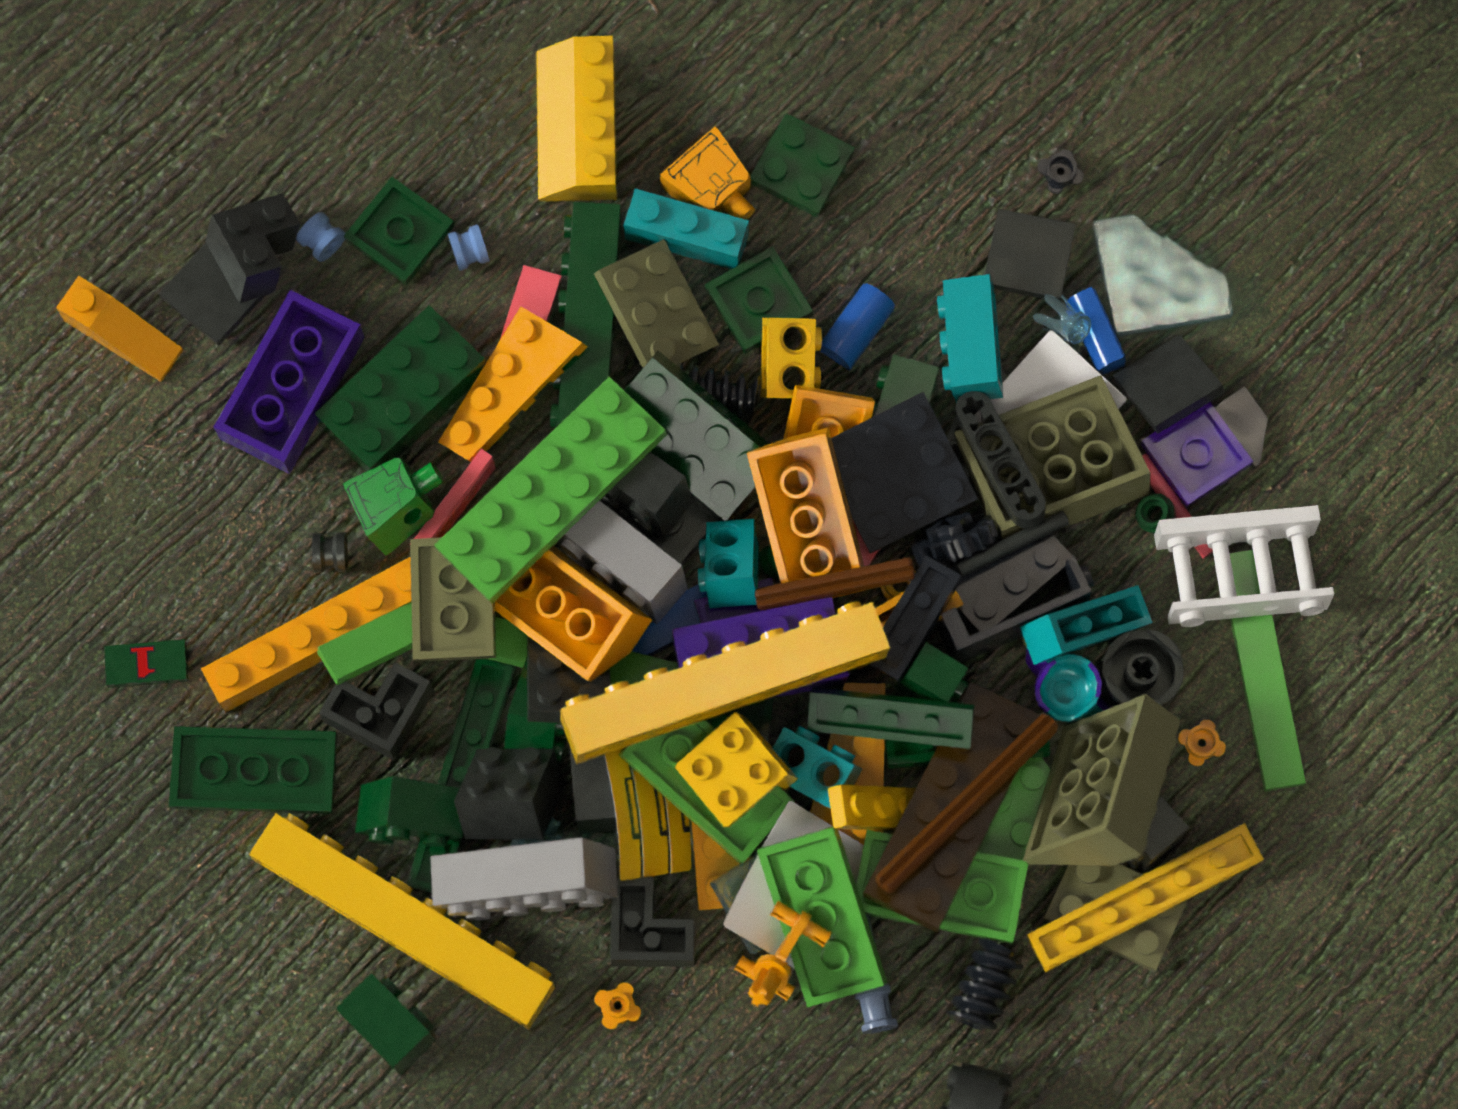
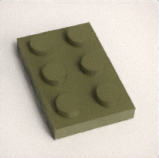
[594,239,719,368]
[410,537,496,662]
[1043,864,1188,972]

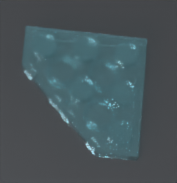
[1093,214,1233,337]

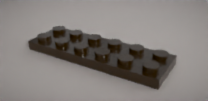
[863,682,1040,932]

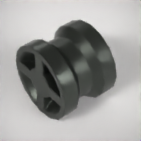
[312,532,348,573]

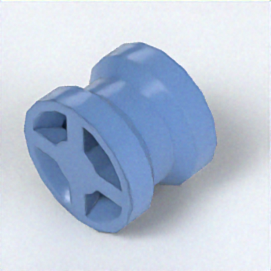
[296,212,345,262]
[448,224,490,271]

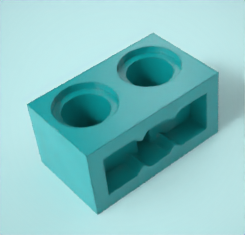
[698,519,759,608]
[773,726,863,809]

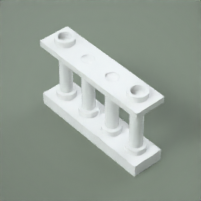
[1154,505,1334,627]

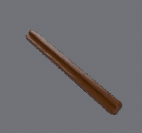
[875,713,1058,894]

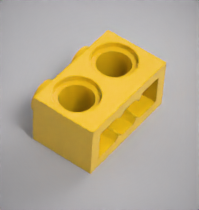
[760,318,822,398]

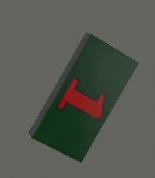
[104,639,189,688]

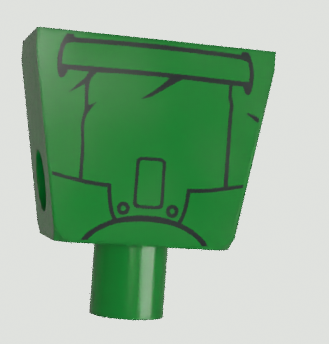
[343,458,444,556]

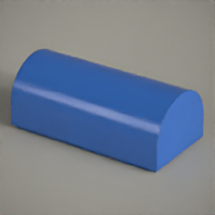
[820,283,895,371]
[1065,287,1126,375]

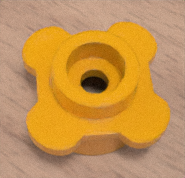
[1178,720,1226,767]
[594,982,641,1029]

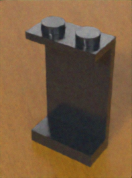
[937,556,1094,664]

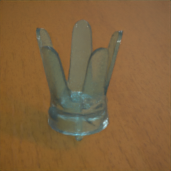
[1033,294,1091,344]

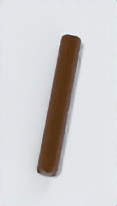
[755,558,915,611]

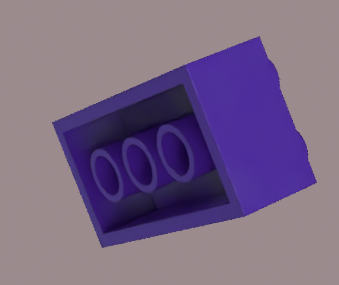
[214,290,365,474]
[672,597,849,701]

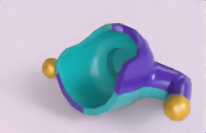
[1022,637,1113,722]

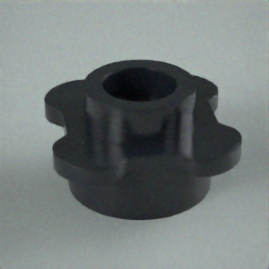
[1038,150,1084,194]

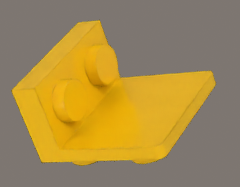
[675,712,798,828]

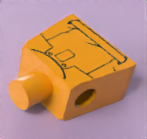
[660,127,755,220]

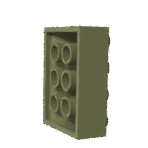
[954,375,1150,542]
[1023,694,1180,866]

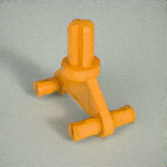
[734,900,832,1006]

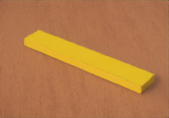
[1026,823,1264,973]

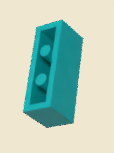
[624,189,749,269]
[937,274,1004,403]
[1020,585,1152,665]

